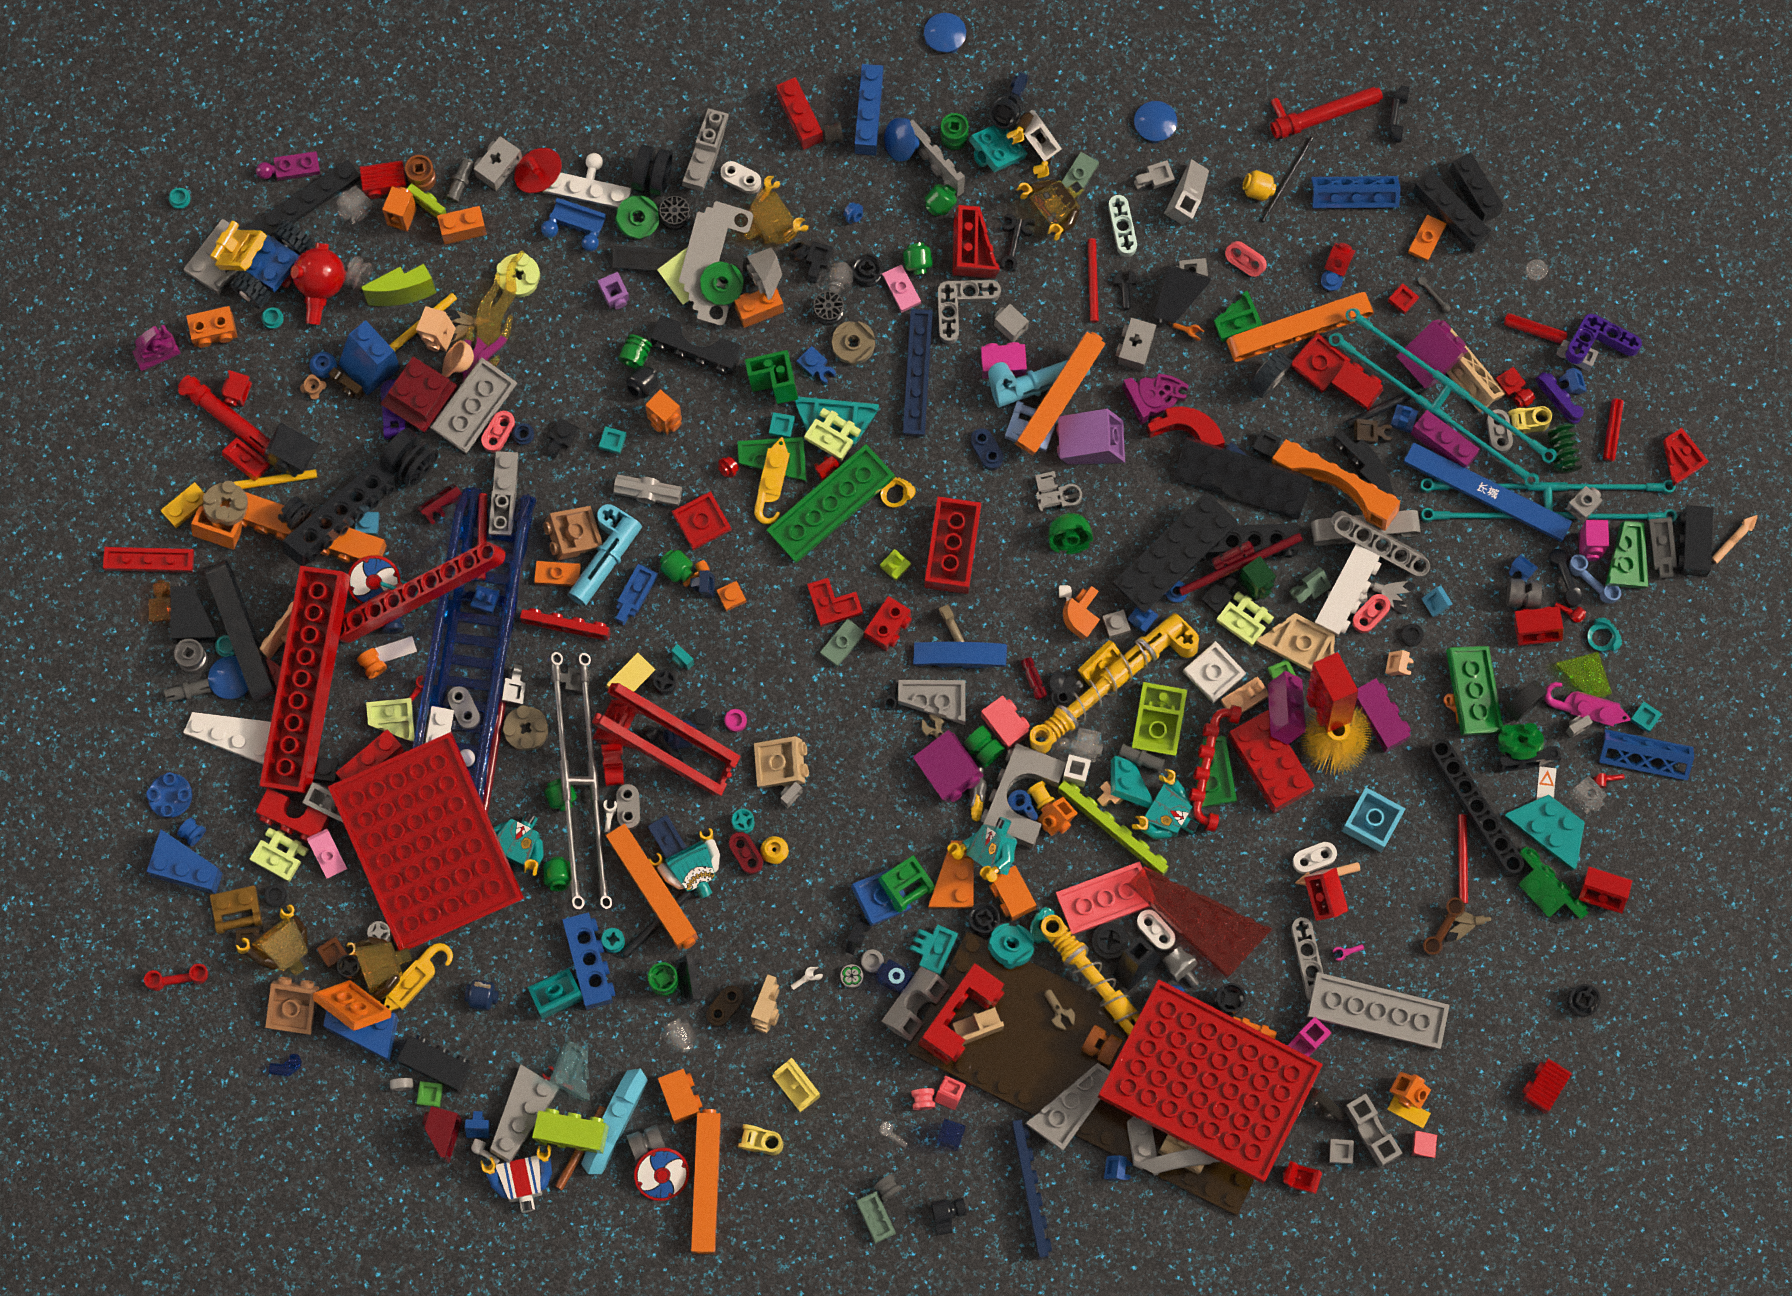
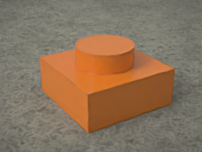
[717,581,746,612]

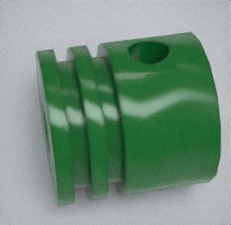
[618,334,652,369]

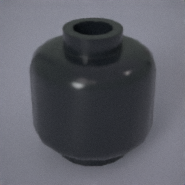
[626,366,659,398]

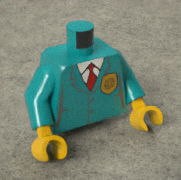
[1132,769,1199,839]
[493,813,544,876]
[947,817,1017,882]

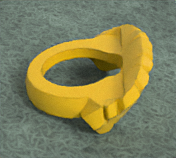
[881,477,916,508]

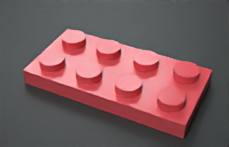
[1056,862,1157,936]

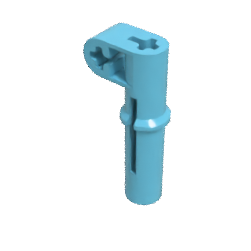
[988,360,1090,408]
[568,504,642,606]

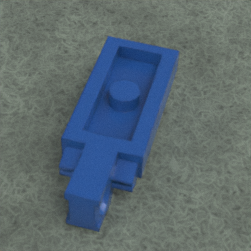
[616,564,658,626]

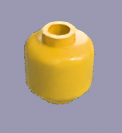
[1242,170,1276,201]

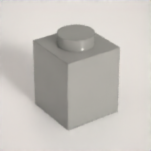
[994,304,1029,342]

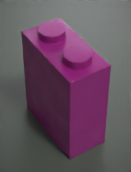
[1396,319,1468,389]
[913,730,984,803]

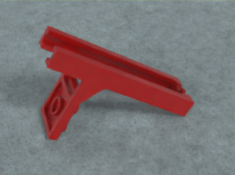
[592,683,741,796]

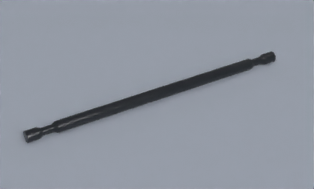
[1260,137,1314,223]

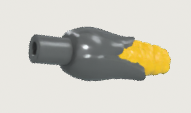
[969,768,987,822]

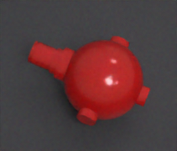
[291,242,347,325]

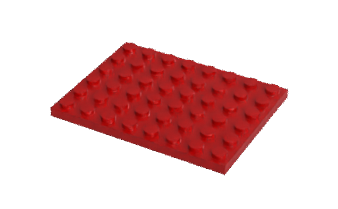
[328,732,524,953]
[1098,979,1323,1184]

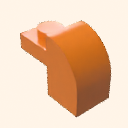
[1063,586,1100,640]

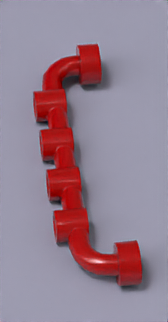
[1189,705,1242,832]

